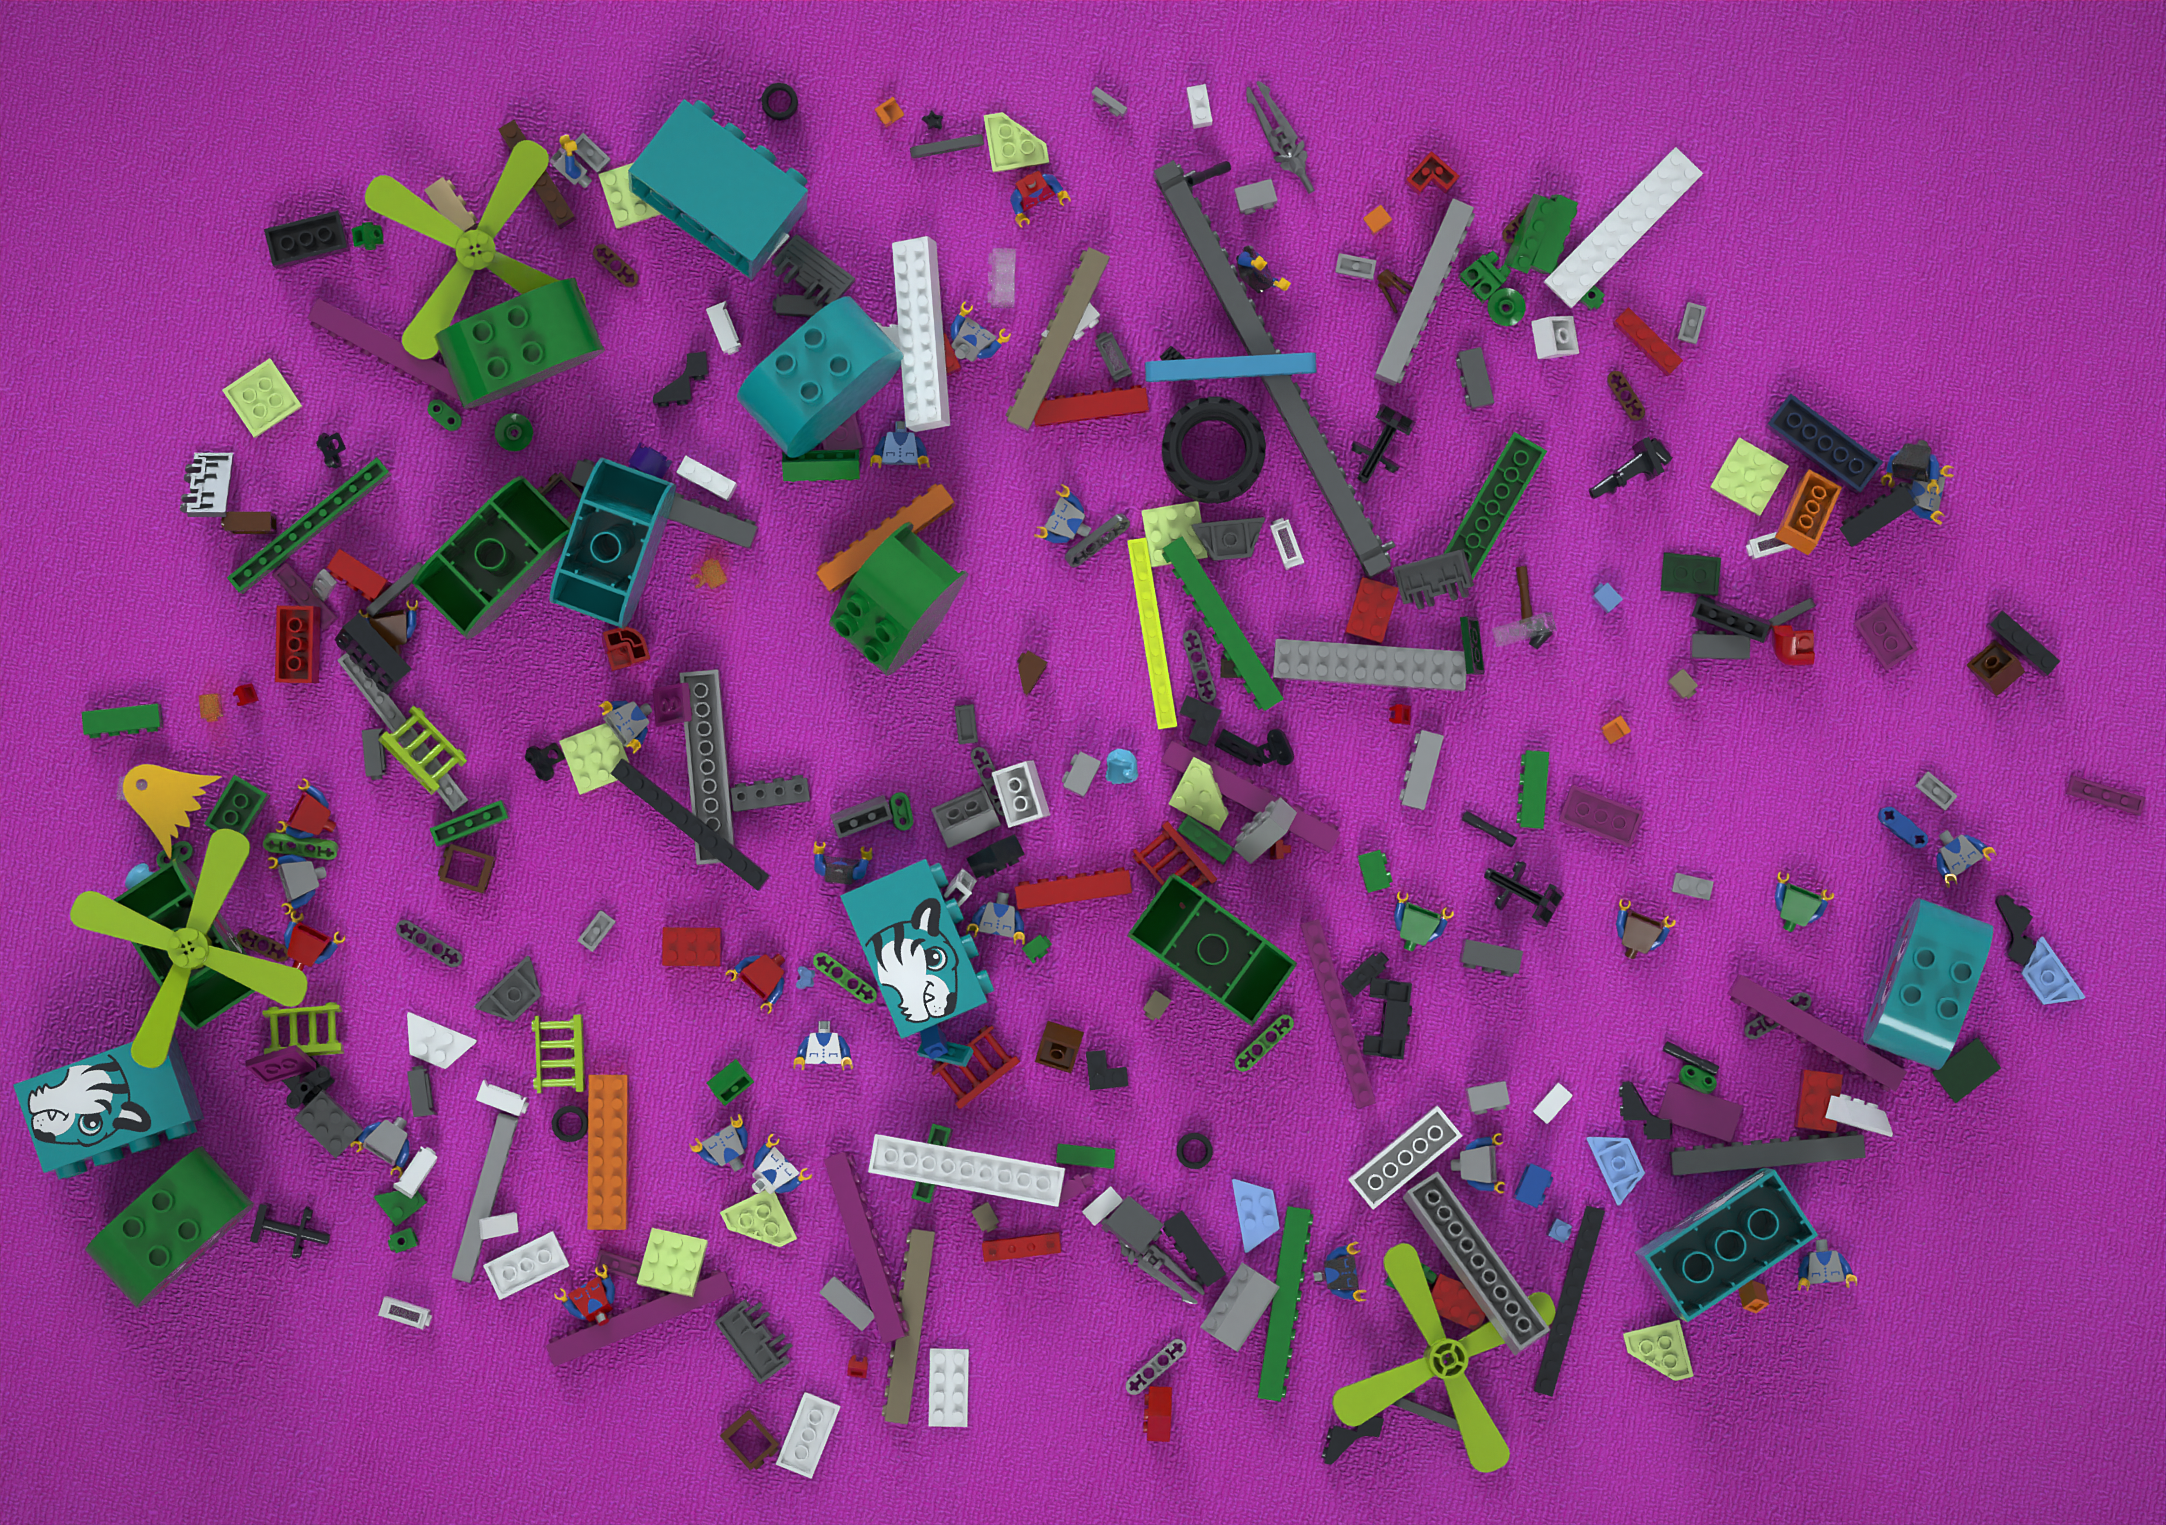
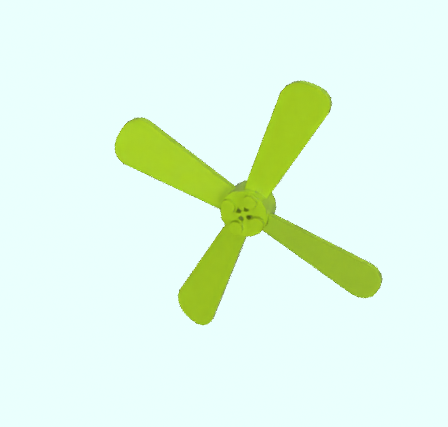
[365,140,586,359]
[70,829,308,1068]
[1332,1243,1556,1473]

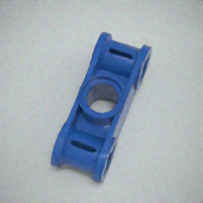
[1878,807,1928,849]

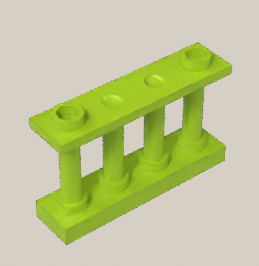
[378,706,467,795]
[262,1002,344,1056]
[532,1014,585,1093]

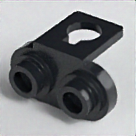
[316,432,346,469]
[1257,729,1294,766]
[525,743,565,781]

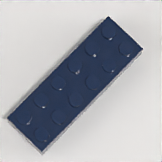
[1765,393,1883,495]

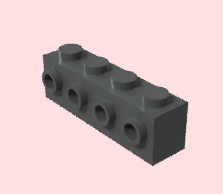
[730,775,811,812]

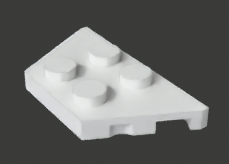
[407,1012,477,1069]

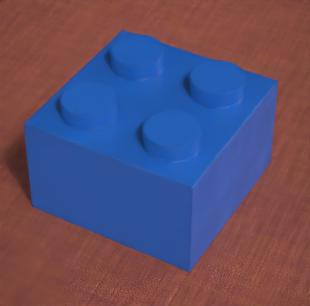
[1513,1162,1553,1208]

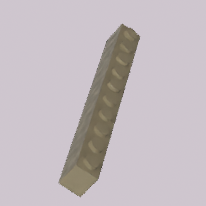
[1005,247,1110,431]
[882,1228,935,1425]

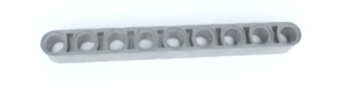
[452,1113,518,1283]

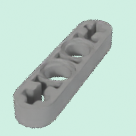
[1126,1339,1186,1395]

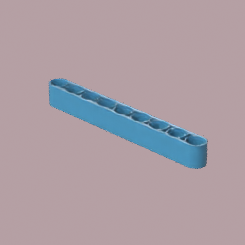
[1145,353,1317,382]

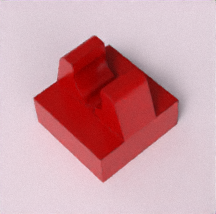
[233,683,259,706]
[1389,704,1411,725]
[1270,840,1291,860]
[847,1355,868,1379]

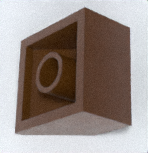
[1967,640,2025,697]
[1017,650,1048,697]
[1035,1021,1084,1073]

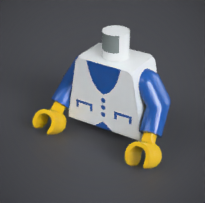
[793,1021,853,1071]
[752,1134,812,1194]

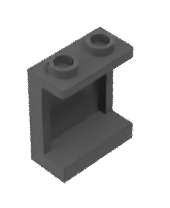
[1101,1195,1164,1257]

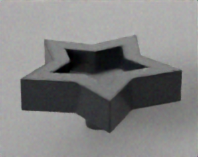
[921,110,943,130]

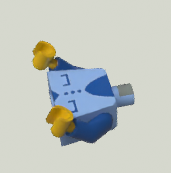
[870,421,930,469]

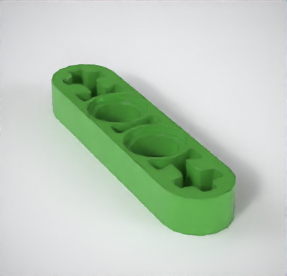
[263,833,339,860]
[813,953,877,1004]
[1234,1015,1294,1072]

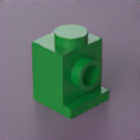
[1579,285,1605,311]
[1022,935,1052,964]
[388,1227,419,1253]

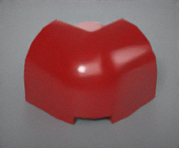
[1772,625,1815,666]
[601,626,651,672]

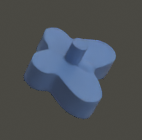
[796,966,815,989]

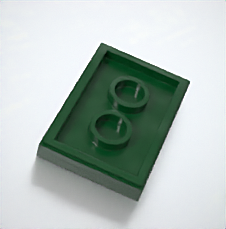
[1660,553,1721,596]
[1460,616,1485,675]
[1931,1038,2001,1103]

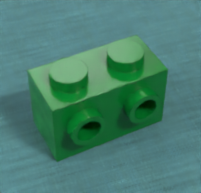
[1357,850,1393,893]
[706,1059,754,1106]

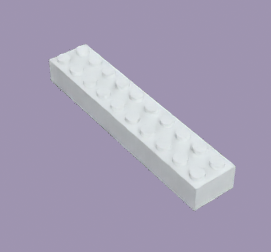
[892,236,950,432]

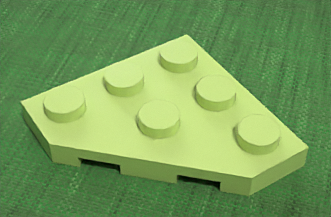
[984,112,1049,173]
[1169,757,1229,831]
[720,1190,798,1247]
[1622,1319,1694,1381]

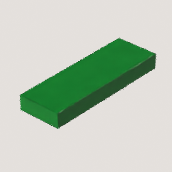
[1177,815,1234,864]
[1056,1143,1116,1169]

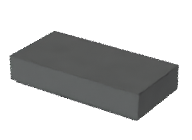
[954,704,978,745]

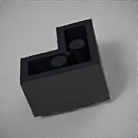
[1179,695,1222,747]
[966,834,1025,879]
[1086,1050,1128,1090]

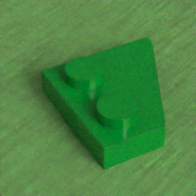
[374,1190,427,1226]

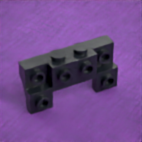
[1362,977,1412,1060]

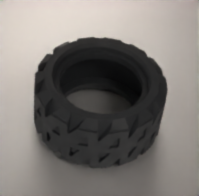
[1162,396,1266,504]

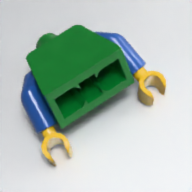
[1774,872,1834,932]
[1394,891,1454,951]

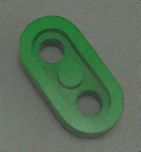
[428,400,462,432]
[889,792,913,831]
[156,841,194,868]
[1679,1065,1717,1094]

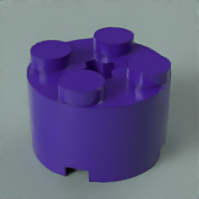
[628,442,673,479]

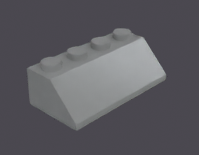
[1200,1262,1280,1352]

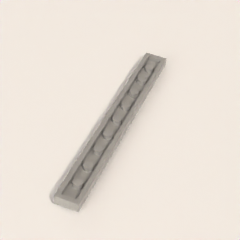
[337,653,469,812]

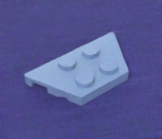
[2021,936,2085,1005]
[1586,1137,1645,1206]
[1232,1179,1280,1253]

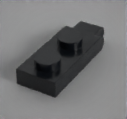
[1214,729,1266,767]
[1341,951,1389,997]

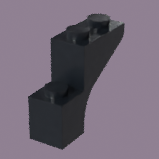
[653,352,709,408]
[1995,894,2036,966]
[1619,1081,1673,1139]
[1321,1415,1384,1465]

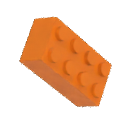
[1775,469,1842,555]

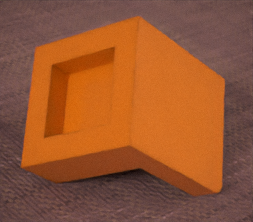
[875,97,904,128]
[1363,205,1392,236]
[1600,715,1631,744]
[1738,1280,1770,1314]

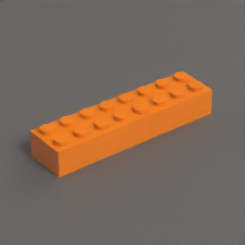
[816,484,956,594]
[587,1075,629,1230]

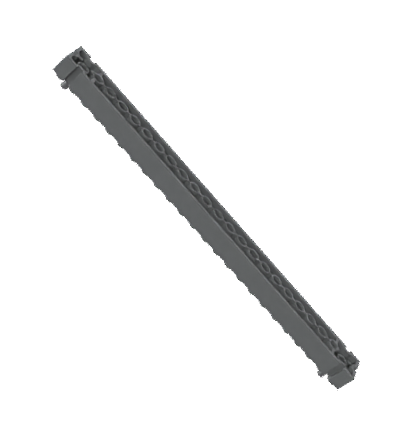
[1153,160,1396,579]

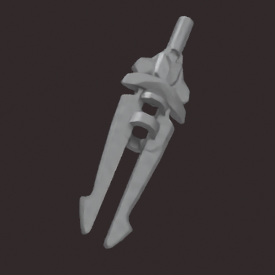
[1246,81,1315,194]
[1101,1217,1205,1304]

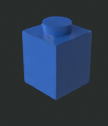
[920,1025,949,1059]

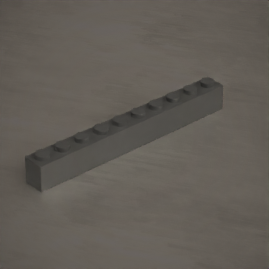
[570,459,759,550]
[1669,1131,1866,1175]

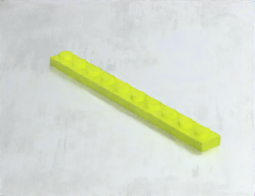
[1127,538,1177,730]

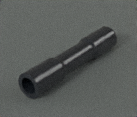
[1186,161,1231,187]
[1461,810,1517,848]
[1662,1041,1719,1076]

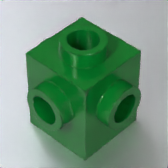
[352,222,384,251]

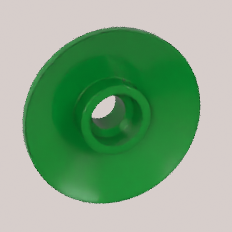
[1487,288,1526,326]
[495,413,533,452]

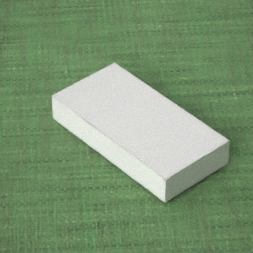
[1533,1083,1573,1124]
[1082,1186,1123,1226]
[479,1212,518,1240]

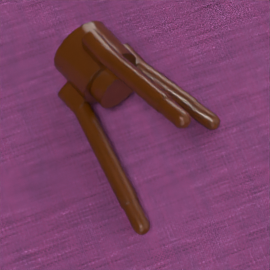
[1377,269,1413,313]

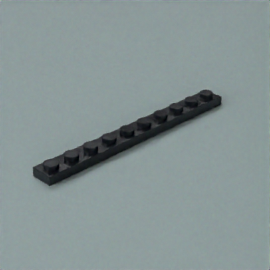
[610,759,771,891]
[1533,1205,1605,1397]

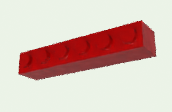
[1034,385,1149,427]
[1015,867,1132,910]

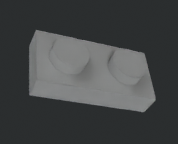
[1092,87,1127,117]
[575,133,611,173]
[1335,253,1376,280]
[1677,302,1706,345]
[310,569,337,602]
[1915,771,1957,811]
[1671,873,1714,901]
[577,910,616,952]

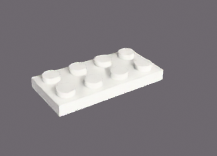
[483,1231,570,1300]
[929,1348,969,1427]
[776,1392,841,1479]

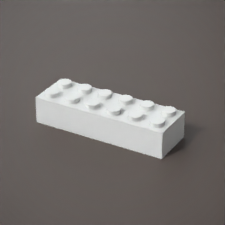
[1348,1106,1462,1210]

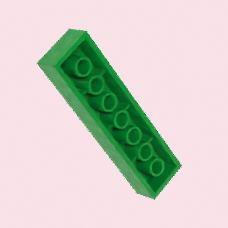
[1443,432,1547,580]

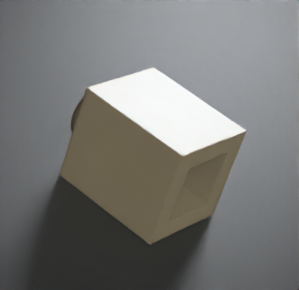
[1667,669,1698,699]
[1143,990,1171,1021]
[971,1201,1000,1232]

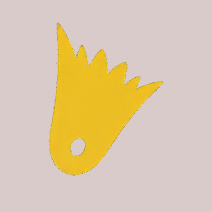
[123,764,222,859]

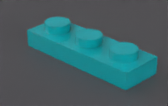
[917,1042,974,1067]

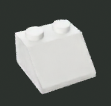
[1531,316,1579,359]

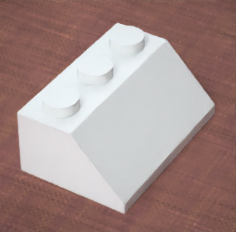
[992,760,1050,828]
[1825,1094,1893,1137]

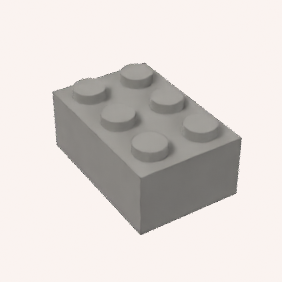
[1234,797,1297,864]

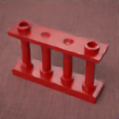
[1132,821,1217,909]
[931,1025,1021,1109]
[982,1232,1061,1262]

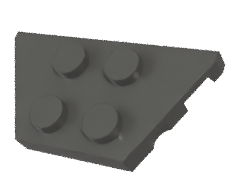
[1191,517,1265,561]
[474,955,542,1022]

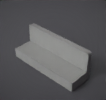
[819,1276,875,1331]

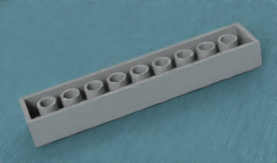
[1374,198,1475,387]
[1273,639,1466,692]
[680,669,735,865]
[1402,1171,1550,1356]

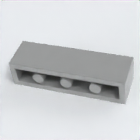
[1399,730,1444,811]

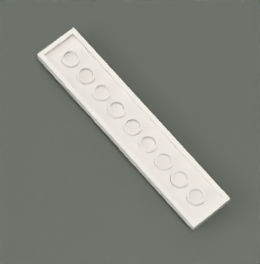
[1544,147,1703,308]
[868,1134,1066,1207]

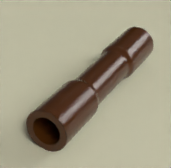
[1516,566,1534,625]

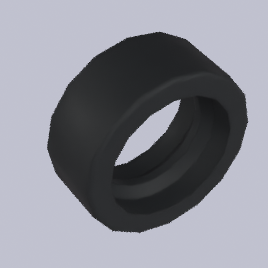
[761,83,798,121]
[552,1106,588,1142]
[1177,1133,1213,1169]

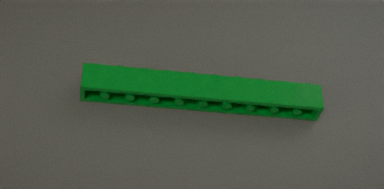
[227,457,392,594]
[1162,536,1284,711]
[1257,1206,1314,1402]

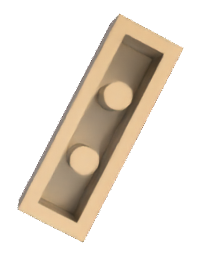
[424,177,478,232]

